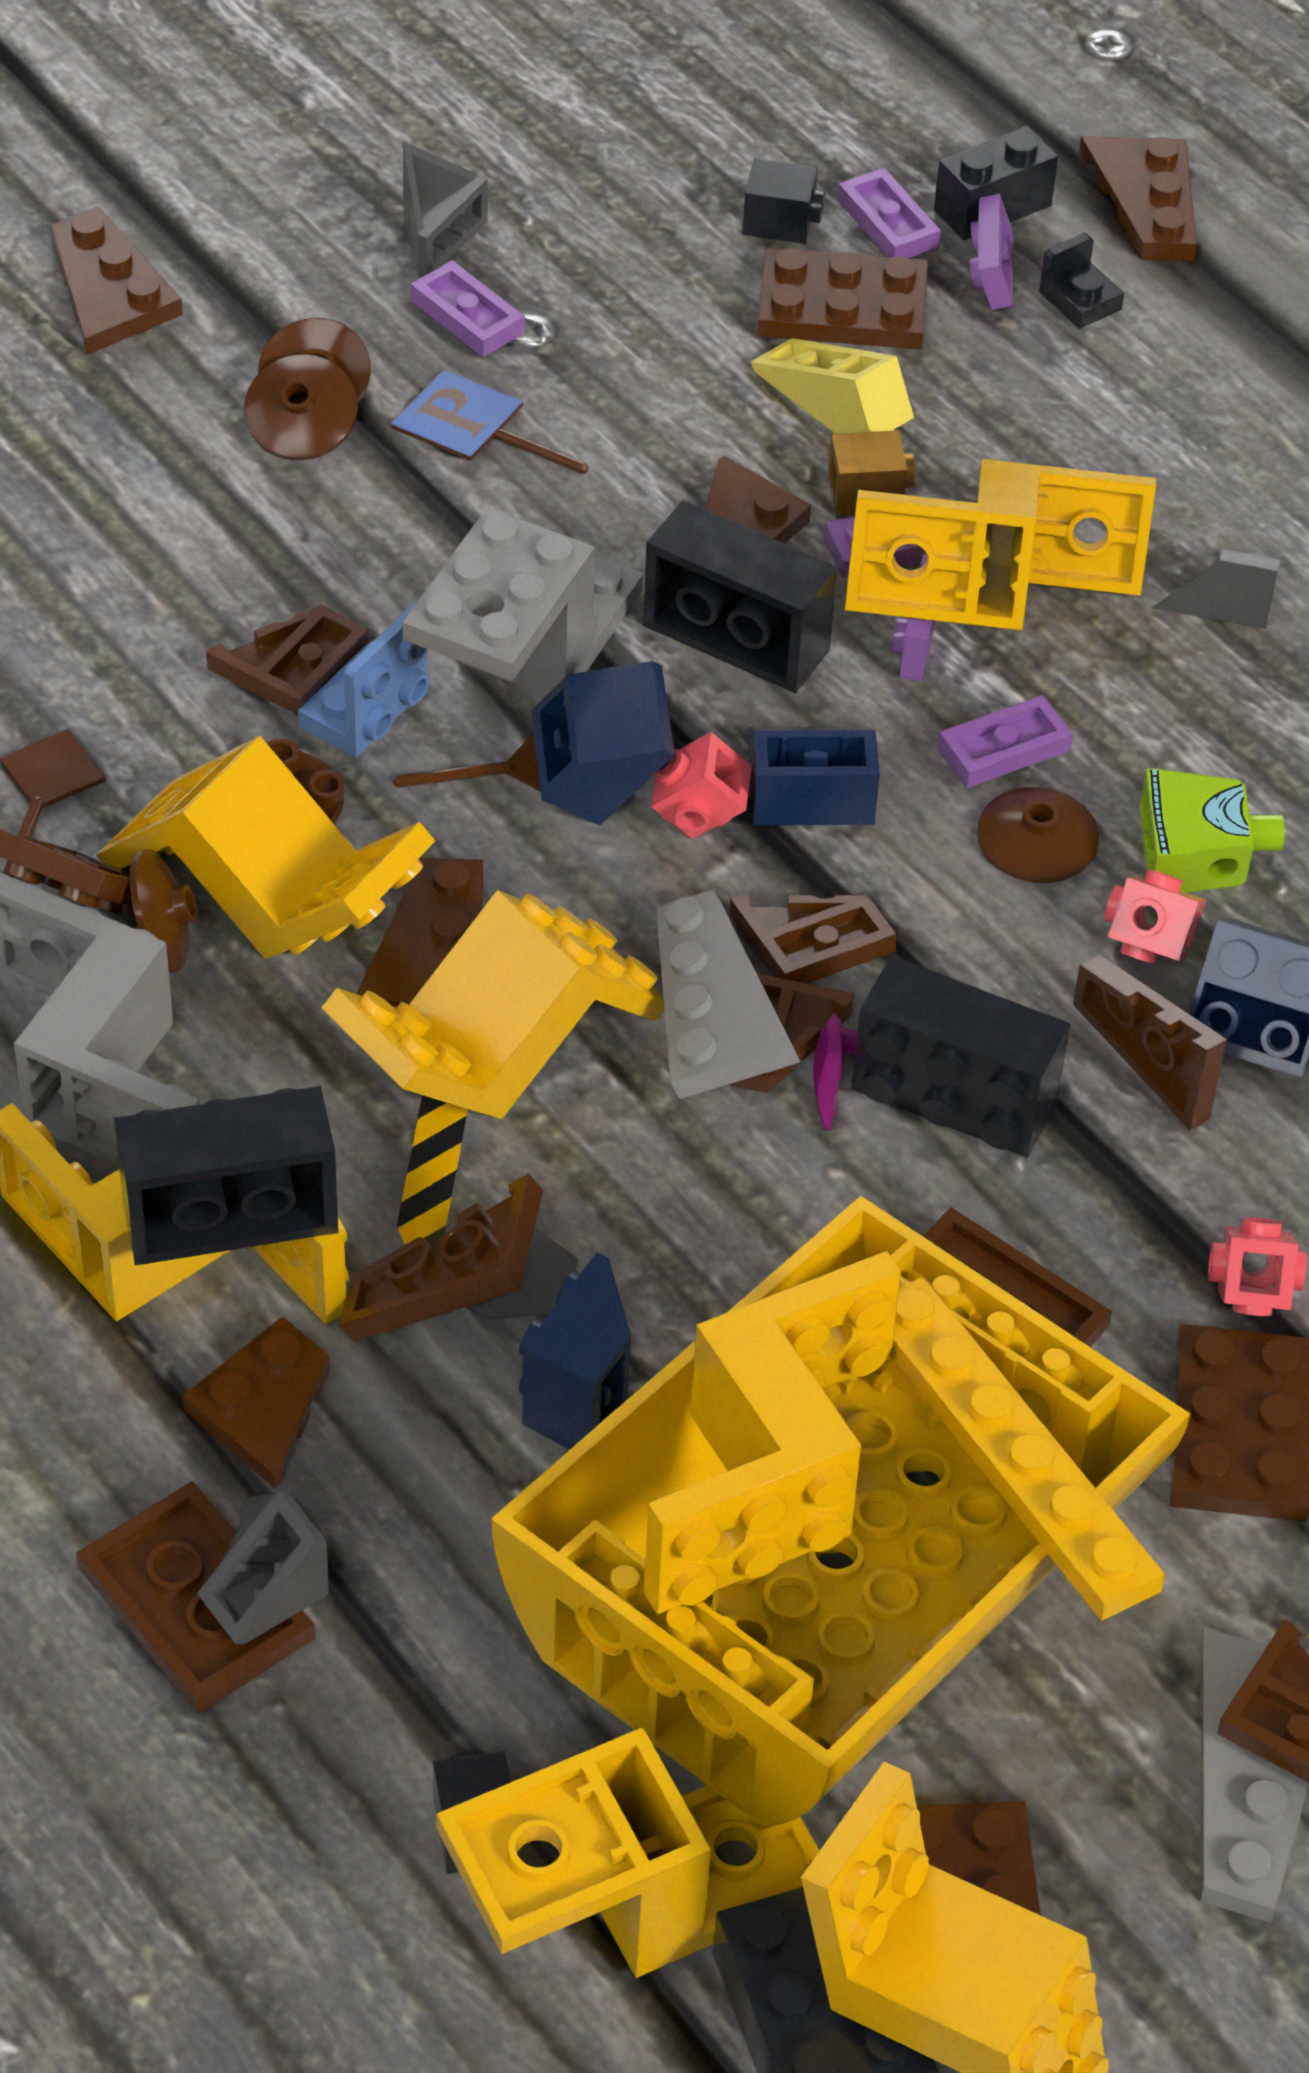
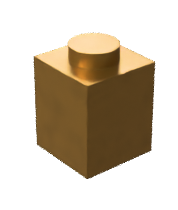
[828,430,915,515]

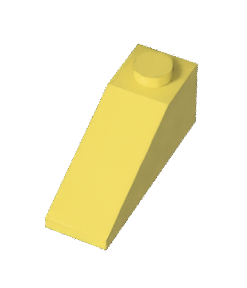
[751,338,914,434]

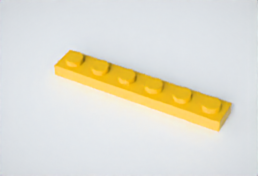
[891,1276,1165,1621]

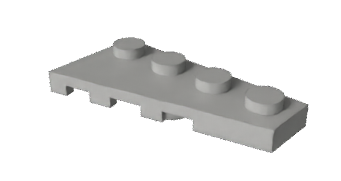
[656,889,801,1099]
[1200,1626,1309,1923]

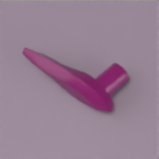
[813,1013,858,1131]

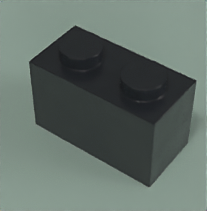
[934,126,1058,241]

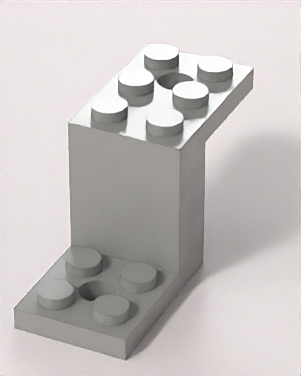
[402,507,644,695]
[0,872,199,1165]

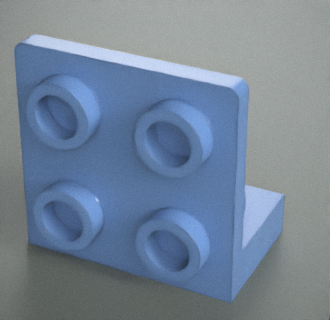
[298,601,430,758]

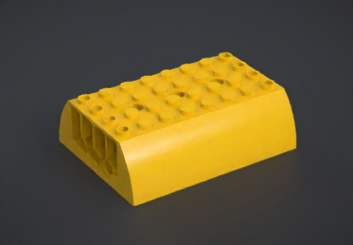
[491,1195,1191,1826]

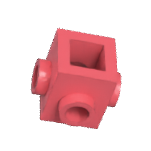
[651,732,752,839]
[1104,869,1207,964]
[1208,1217,1307,1316]

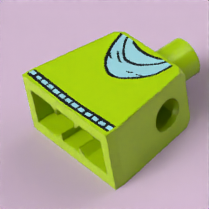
[1139,769,1285,893]

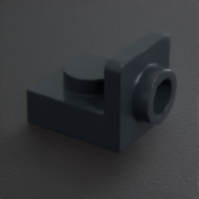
[1039,232,1124,329]

